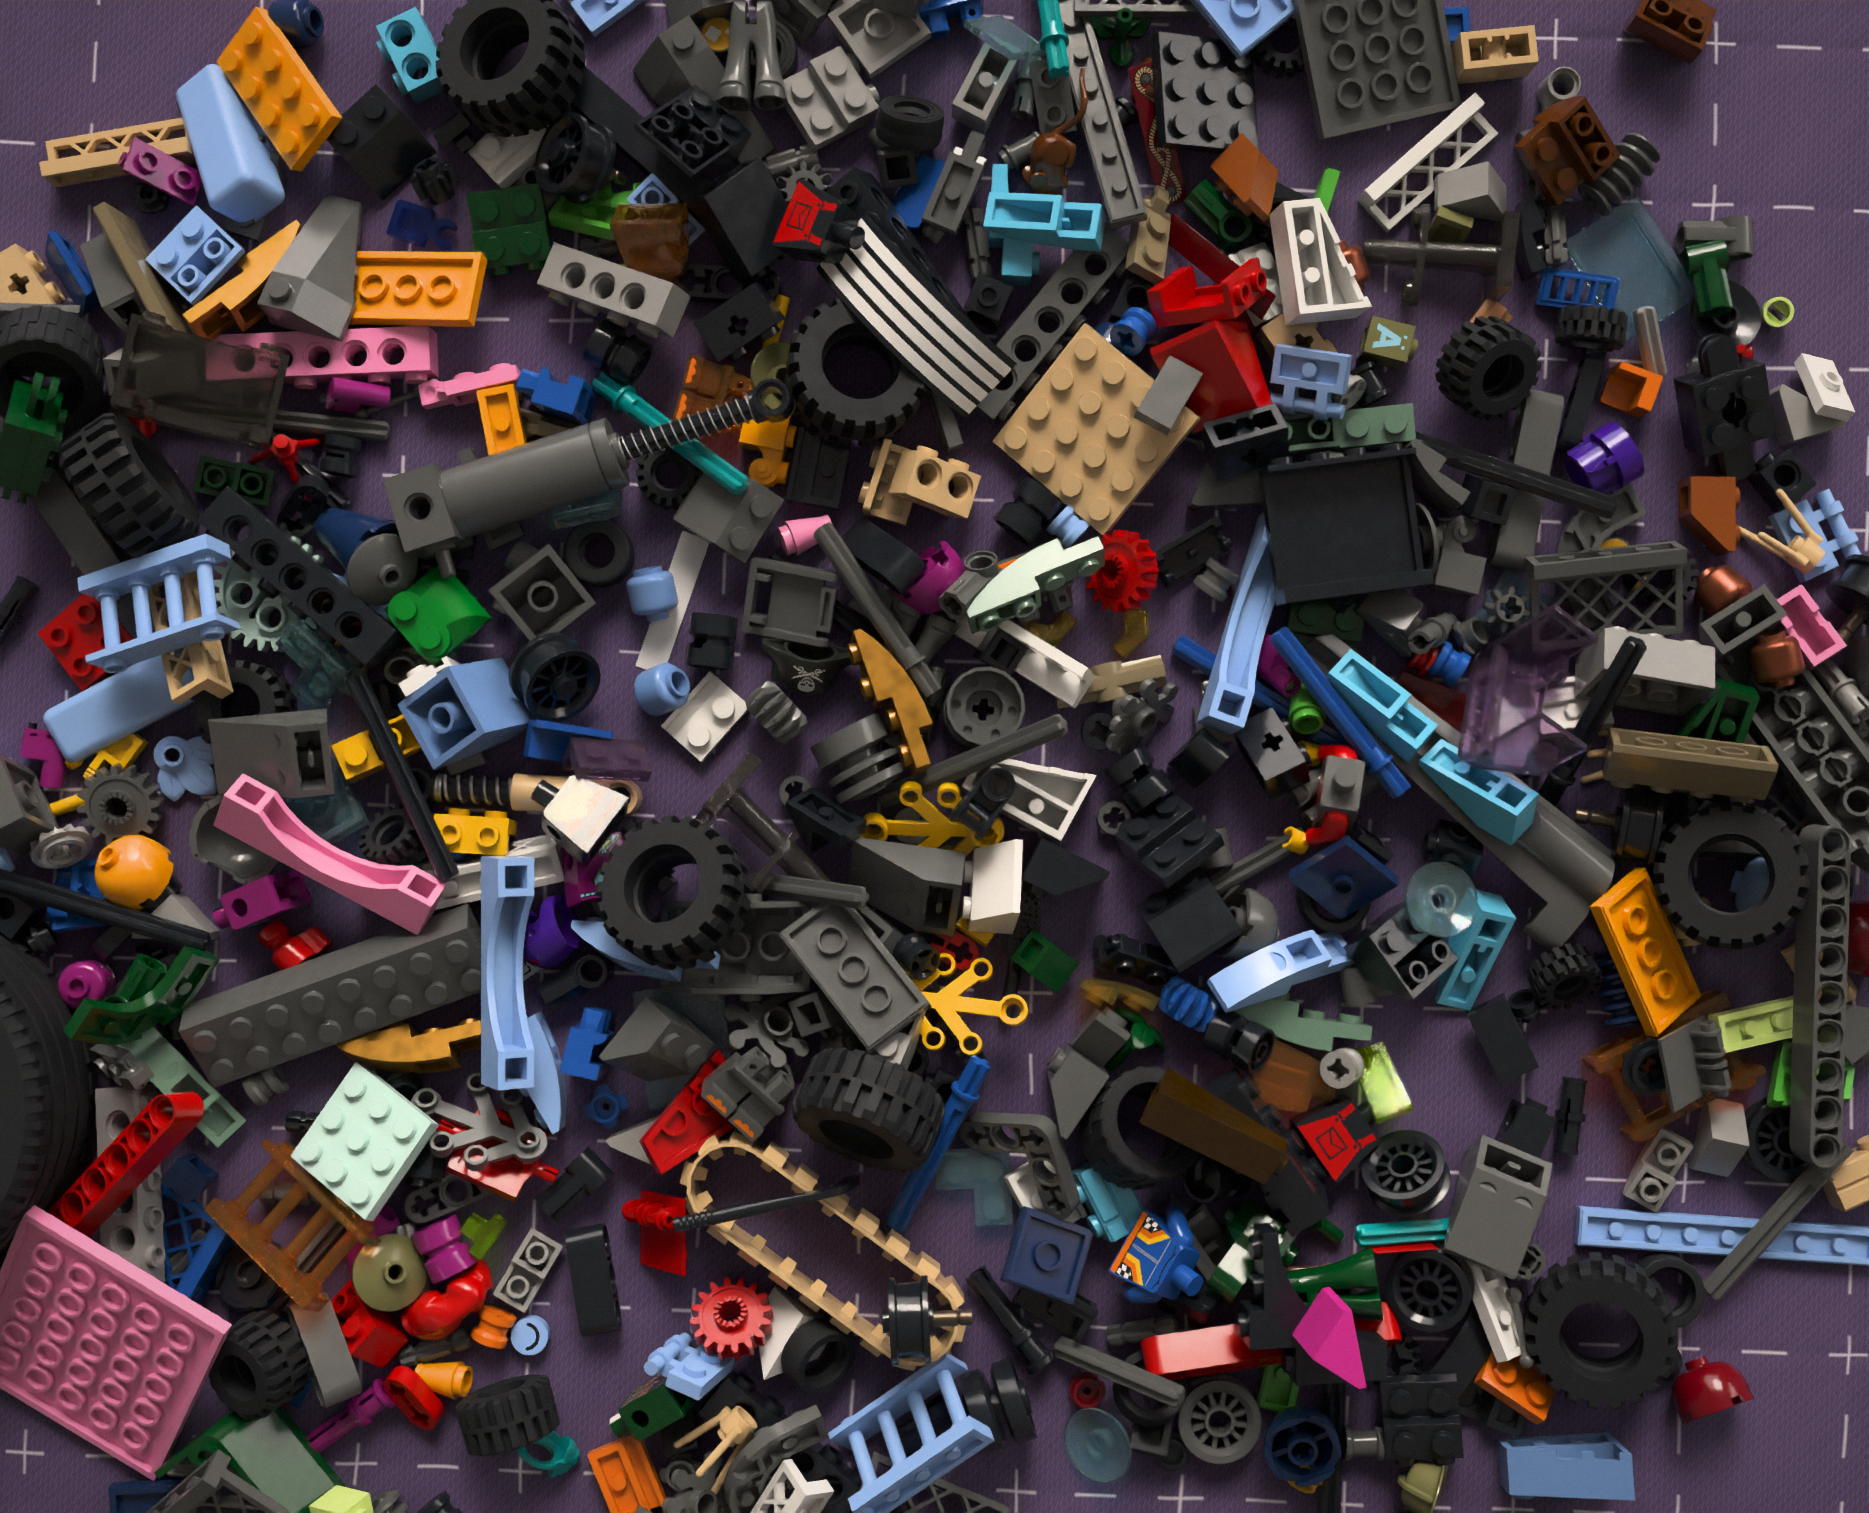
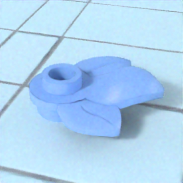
[153,735,217,801]

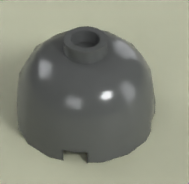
[1213,885,1280,961]

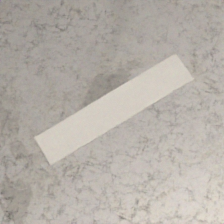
[636,531,709,670]

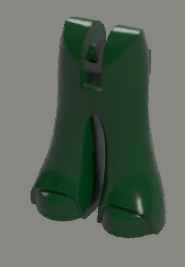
[1286,1247,1384,1321]

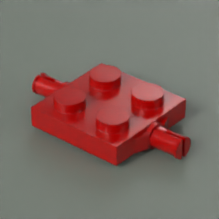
[436,1108,560,1202]

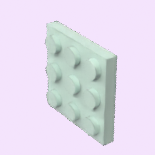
[290,1062,439,1221]

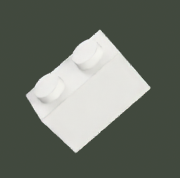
[962,839,1023,934]

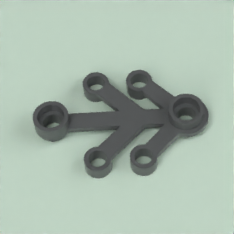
[411,1072,547,1172]

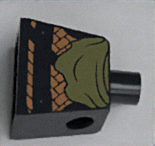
[531,775,629,868]

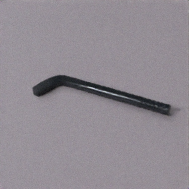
[673,1175,860,1233]

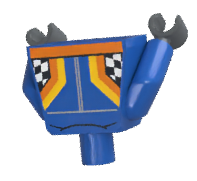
[1108,1193,1203,1304]

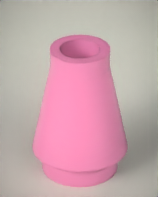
[777,515,832,556]

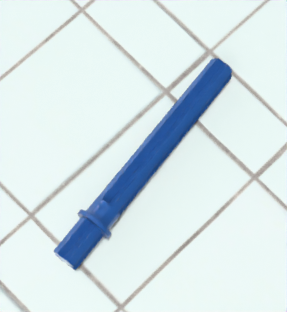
[1270,626,1411,799]
[1171,635,1349,745]
[887,1055,991,1231]

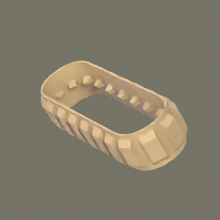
[680,1127,966,1371]

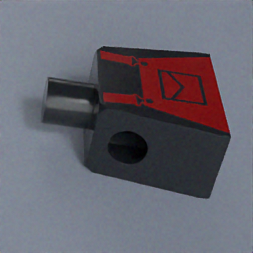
[772,179,865,264]
[1290,1094,1387,1184]

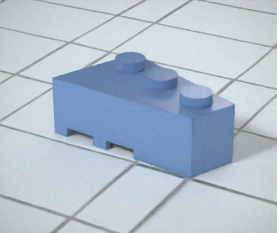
[1497,1432,1635,1501]

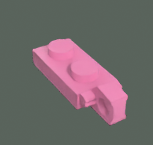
[418,363,521,410]

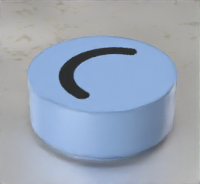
[511,1315,550,1355]

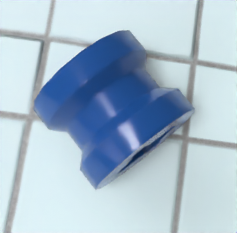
[1110,307,1157,355]
[1426,641,1471,687]

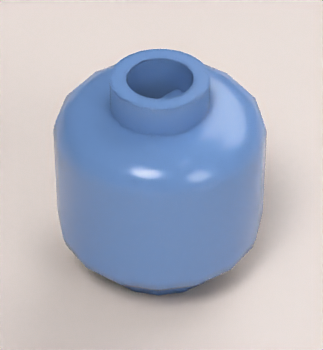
[626,565,678,622]
[634,663,690,716]

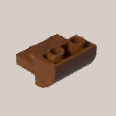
[1623,0,1717,65]
[1514,96,1621,206]

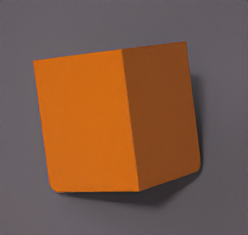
[1599,362,1664,418]

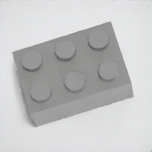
[1574,627,1715,717]

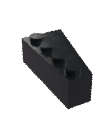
[1203,1067,1330,1237]

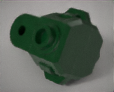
[1206,1200,1300,1305]

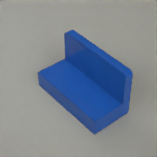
[523,719,614,767]

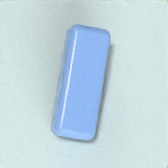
[176,64,285,223]
[43,648,196,763]

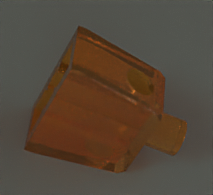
[610,203,689,283]
[1248,1038,1336,1112]

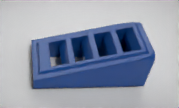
[1536,267,1621,310]

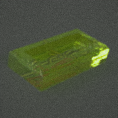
[1357,1041,1413,1124]

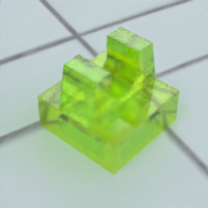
[460,1213,509,1260]

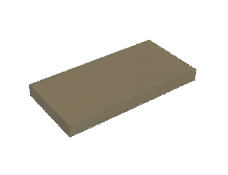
[93,202,204,353]

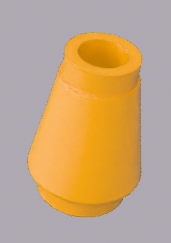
[415,1361,473,1400]

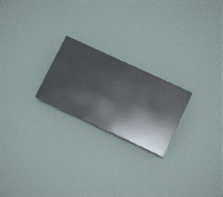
[779,903,931,1053]

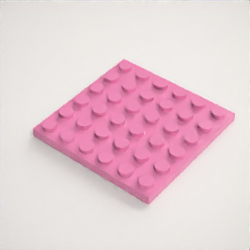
[0,1205,232,1481]

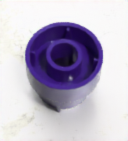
[1564,422,1644,494]

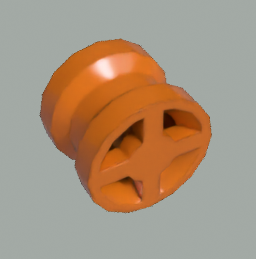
[470,1305,517,1349]

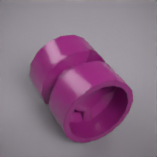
[410,1213,477,1284]

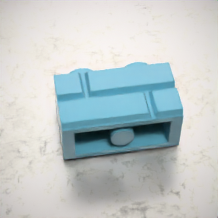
[1072,1162,1143,1242]

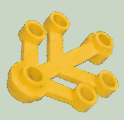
[859,781,1005,857]
[912,953,1029,1056]

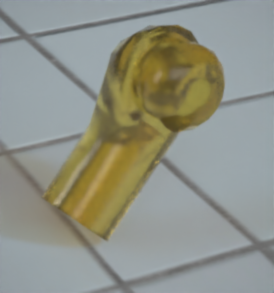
[1112,605,1149,660]
[1023,611,1078,647]

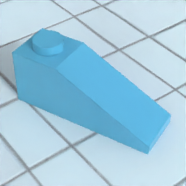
[1419,739,1539,845]
[1435,887,1516,1011]

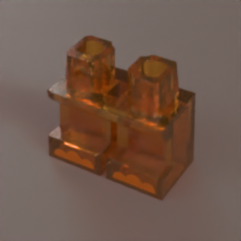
[672,353,753,438]

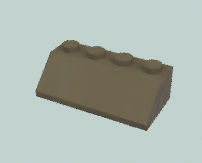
[1602,727,1778,804]

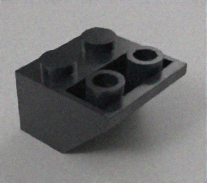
[1343,897,1458,1001]

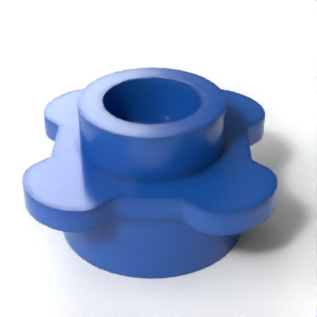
[584,1084,629,1129]

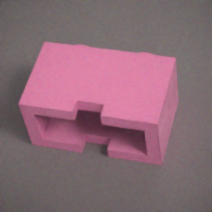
[1777,584,1847,671]

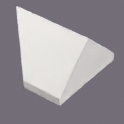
[759,1286,827,1380]

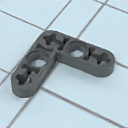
[960,1112,1080,1219]

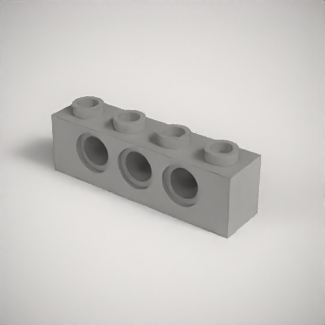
[537,242,691,338]

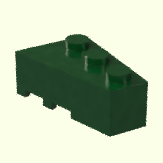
[1672,678,1760,804]

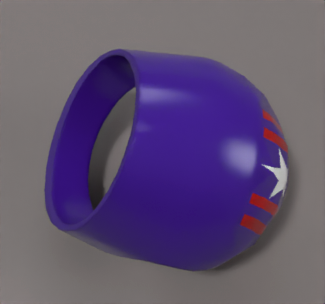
[523,895,582,968]

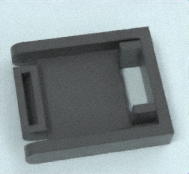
[741,556,840,647]

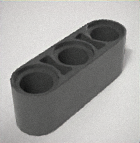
[287,1292,362,1409]

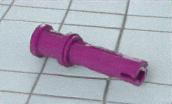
[306,1376,396,1453]

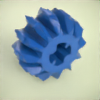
[1157,976,1223,1033]

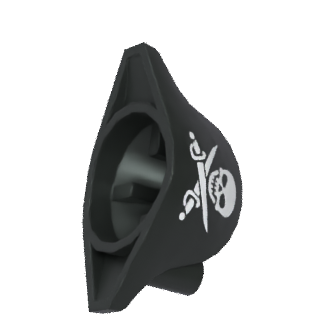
[762,638,852,696]

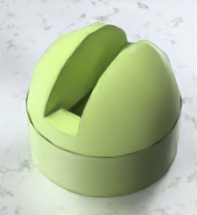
[1761,297,1794,327]

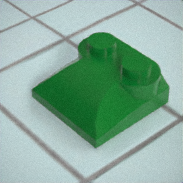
[384,566,493,667]

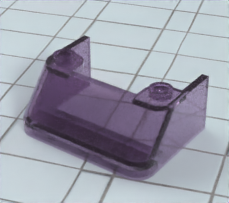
[1458,604,1598,776]

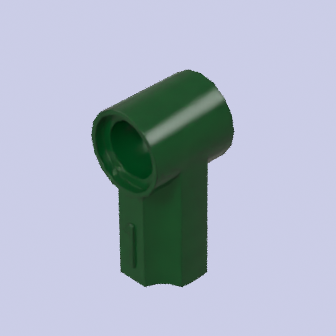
[1182,179,1252,252]
[1683,239,1733,319]
[102,955,167,1004]

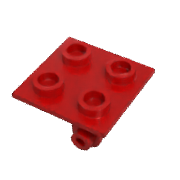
[37,594,133,691]
[621,1189,688,1276]

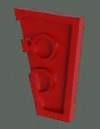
[639,1049,735,1175]

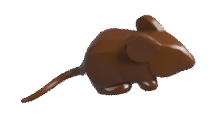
[1021,67,1088,195]

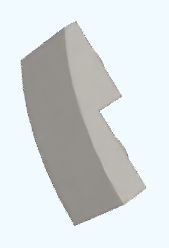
[1623,1124,1694,1213]
[492,1227,564,1313]

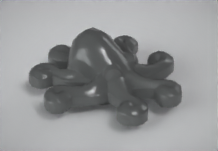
[1106,678,1179,756]
[723,993,811,1069]
[662,1451,730,1513]

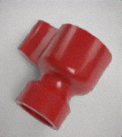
[257,919,333,971]

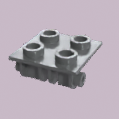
[1657,1015,1732,1113]

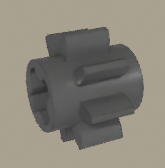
[1481,586,1531,634]

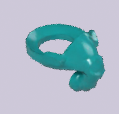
[517,1431,580,1478]

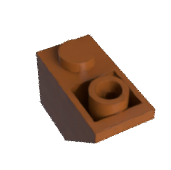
[1210,133,1279,222]
[1678,476,1740,556]

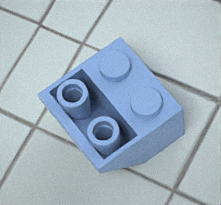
[145,205,246,306]

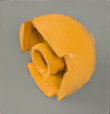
[94,835,174,911]

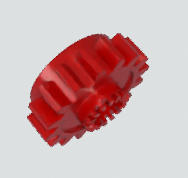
[1086,530,1159,612]
[690,1277,774,1361]

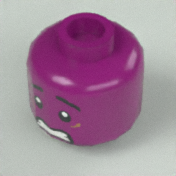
[58,960,116,1009]

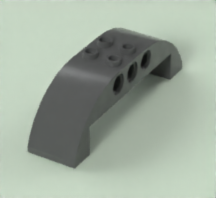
[1698,584,1869,873]

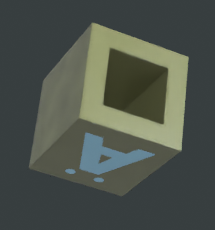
[1356,316,1418,370]

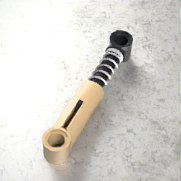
[395,768,643,816]

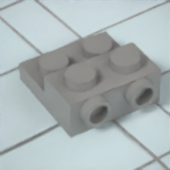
[828,0,931,79]
[784,46,880,152]

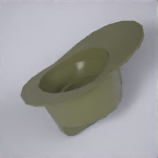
[1397,1460,1448,1513]

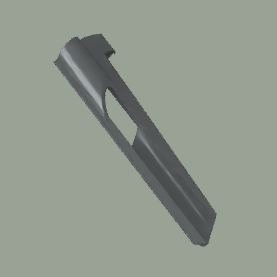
[1305,633,1615,953]

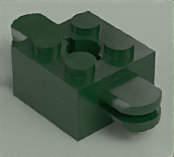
[0,372,68,504]

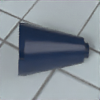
[314,508,399,578]

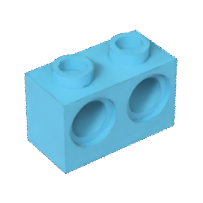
[376,7,443,104]

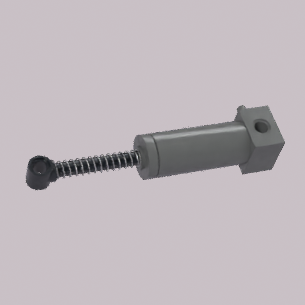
[382,378,794,579]

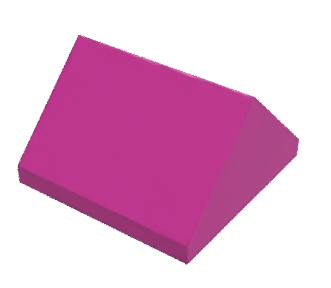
[1292,1287,1366,1389]

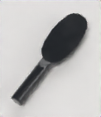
[998,891,1042,1019]

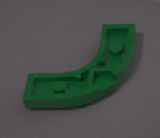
[63,946,219,1045]

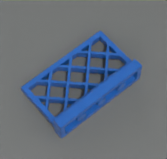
[161,1184,244,1305]

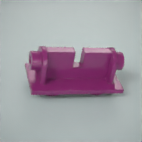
[118,137,202,206]

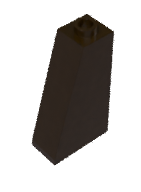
[1139,1067,1289,1185]

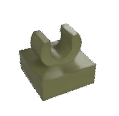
[1423,206,1474,254]

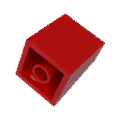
[1150,320,1273,434]

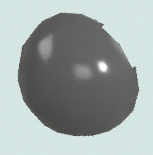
[189,793,280,885]

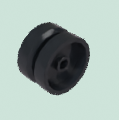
[960,1357,1038,1456]

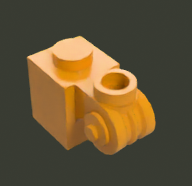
[739,415,797,489]

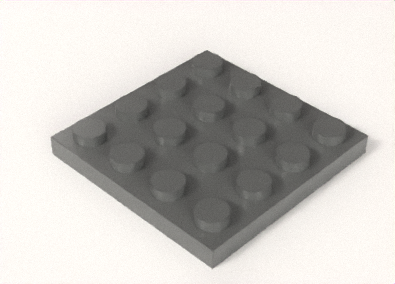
[1292,0,1461,141]

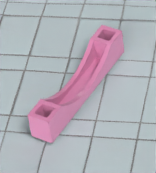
[213,774,447,935]

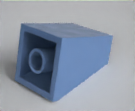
[397,657,537,770]

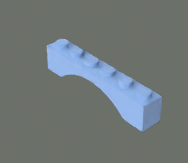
[1196,512,1276,735]
[481,855,534,1091]

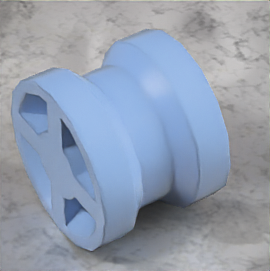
[1046,505,1091,549]

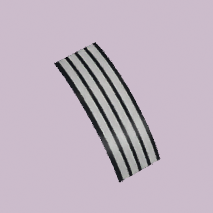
[816,213,1017,418]

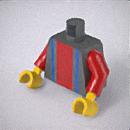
[1282,740,1365,854]

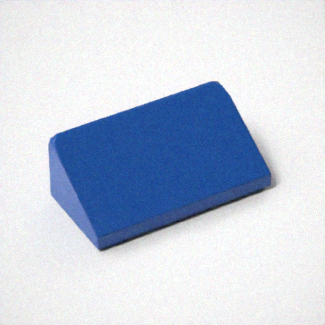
[893,155,945,236]
[45,230,100,314]

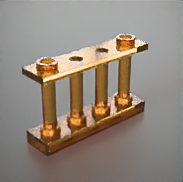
[1581,989,1767,1142]
[204,1139,381,1312]

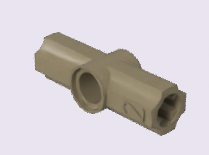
[1054,655,1167,709]

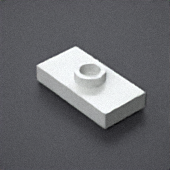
[1794,353,1855,421]

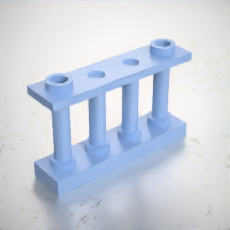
[77,534,239,673]
[828,1353,995,1513]

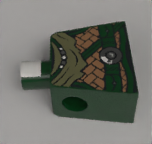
[610,1374,696,1441]

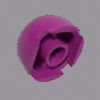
[892,540,965,615]

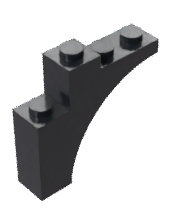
[1235,1223,1388,1386]

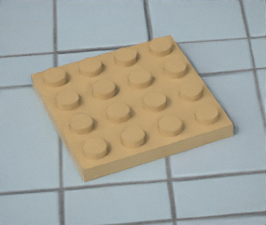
[992,323,1201,536]

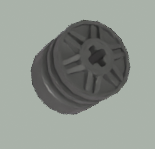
[943,667,1025,750]
[810,712,908,805]

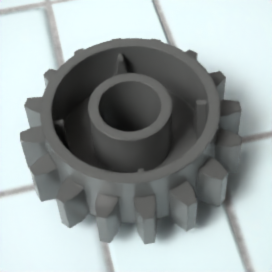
[76,763,165,845]

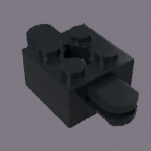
[1673,333,1776,480]

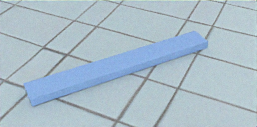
[1574,1206,1869,1266]

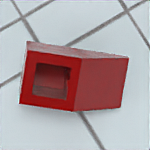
[331,1279,408,1368]

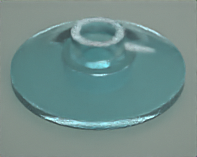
[1405,862,1478,937]
[1064,1407,1132,1482]

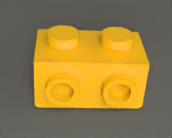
[434,808,518,856]

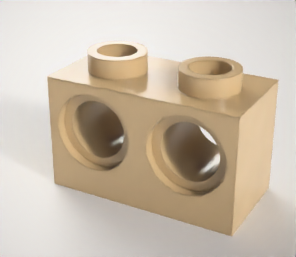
[888,446,981,518]

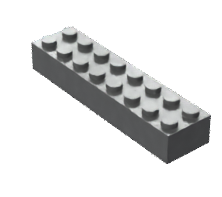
[178,904,481,1088]

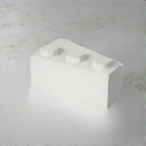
[1269,198,1372,326]
[960,759,1097,843]

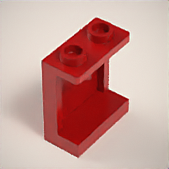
[1146,258,1267,328]

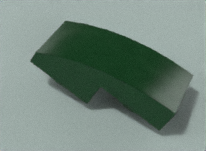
[193,455,275,507]

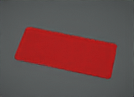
[1368,1242,1439,1254]

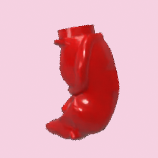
[401,1258,494,1341]

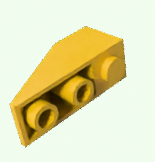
[331,715,422,783]

